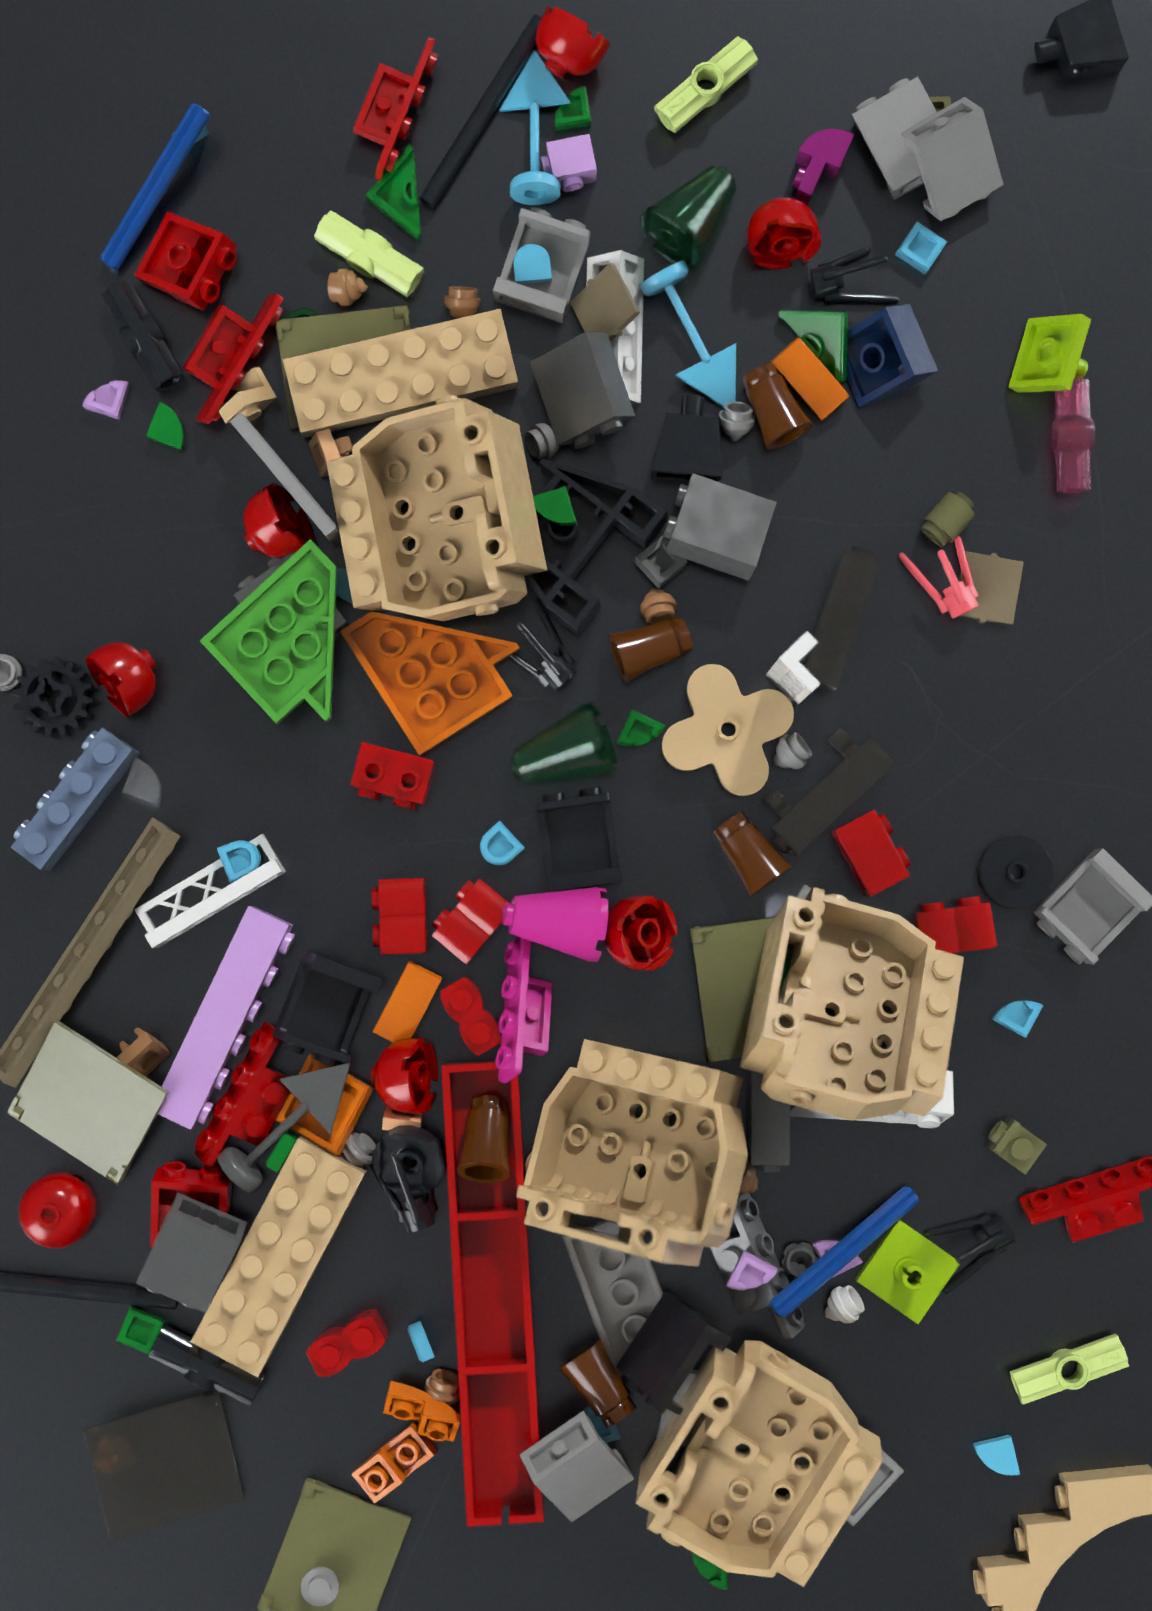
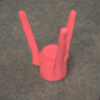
[898,535,979,619]

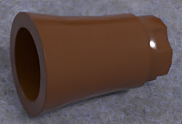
[742,363,813,450]
[608,617,693,683]
[713,811,792,897]
[457,1095,510,1183]
[558,1338,637,1429]

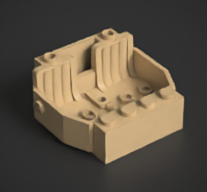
[326,396,547,621]
[740,887,964,1121]
[516,1039,748,1267]
[636,1340,883,1587]

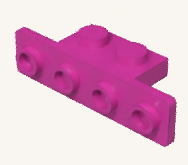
[496,937,553,1083]

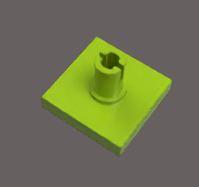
[1008,314,1091,393]
[855,1219,960,1325]

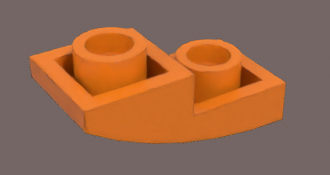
[770,337,850,420]
[372,961,442,1043]
[383,1381,461,1442]
[351,1420,438,1504]

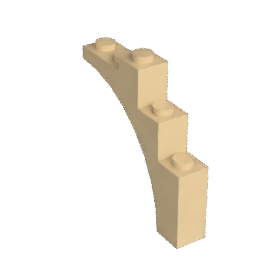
[973,1464,1152,1611]

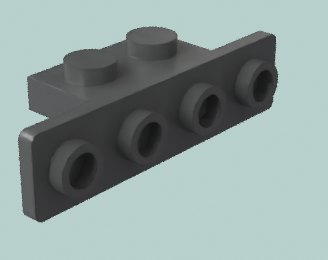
[710,1192,805,1340]

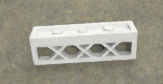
[586,250,644,405]
[765,631,820,707]
[134,834,286,948]

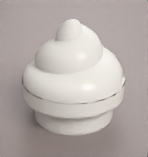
[824,1285,865,1324]

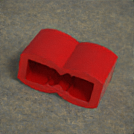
[372,878,427,955]
[431,878,509,965]
[913,896,997,954]
[440,976,502,1056]
[306,1309,389,1377]

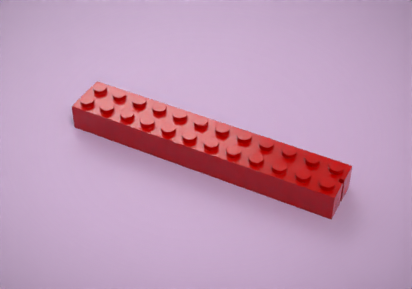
[441,1060,544,1527]

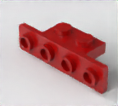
[353,37,438,181]
[182,294,284,424]
[195,1022,291,1167]
[1019,1156,1152,1243]

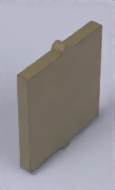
[570,263,640,342]
[958,551,1024,626]

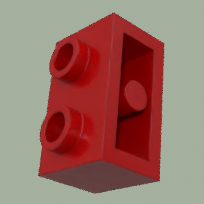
[350,742,436,810]
[831,809,911,897]

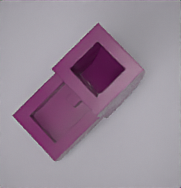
[792,129,854,206]

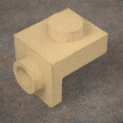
[219,367,276,424]

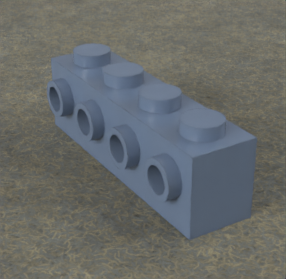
[11,727,140,871]

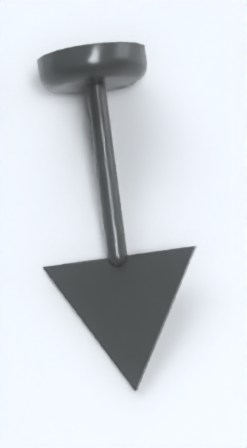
[217,1062,351,1193]

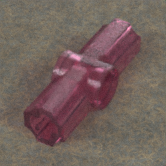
[1051,378,1095,494]

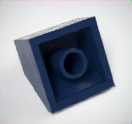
[846,304,938,407]

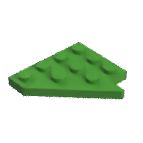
[200,539,337,724]

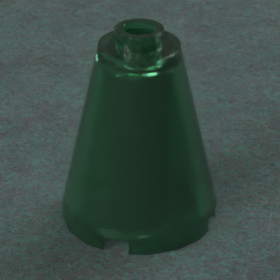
[640,166,737,267]
[510,701,618,784]

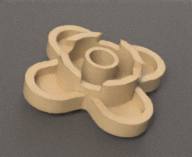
[662,664,794,796]

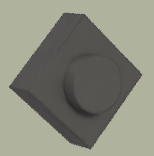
[634,536,688,589]

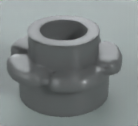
[781,1242,818,1279]

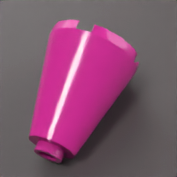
[502,887,609,962]

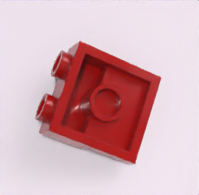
[134,212,237,311]
[150,1161,232,1247]

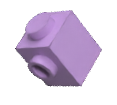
[541,134,597,192]

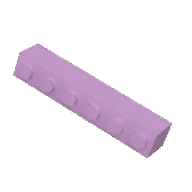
[158,906,295,1130]

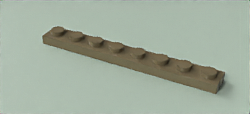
[0,817,180,1088]

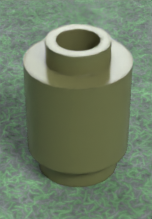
[921,491,975,547]

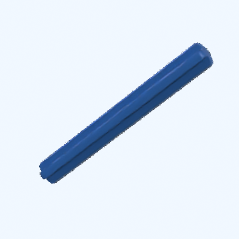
[100,103,210,269]
[769,1187,919,1318]

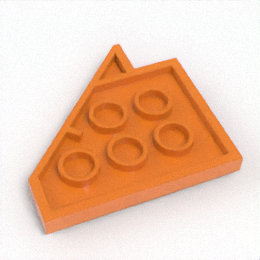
[340,611,520,756]

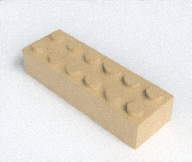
[283,309,518,438]
[191,1136,368,1377]

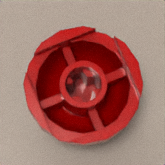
[535,6,611,78]
[747,198,822,269]
[243,483,315,558]
[85,642,157,717]
[604,895,677,971]
[371,1038,438,1114]
[19,1172,97,1248]

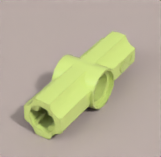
[654,36,758,133]
[314,210,424,297]
[1010,1334,1129,1405]

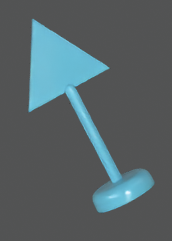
[499,50,571,205]
[639,261,736,408]

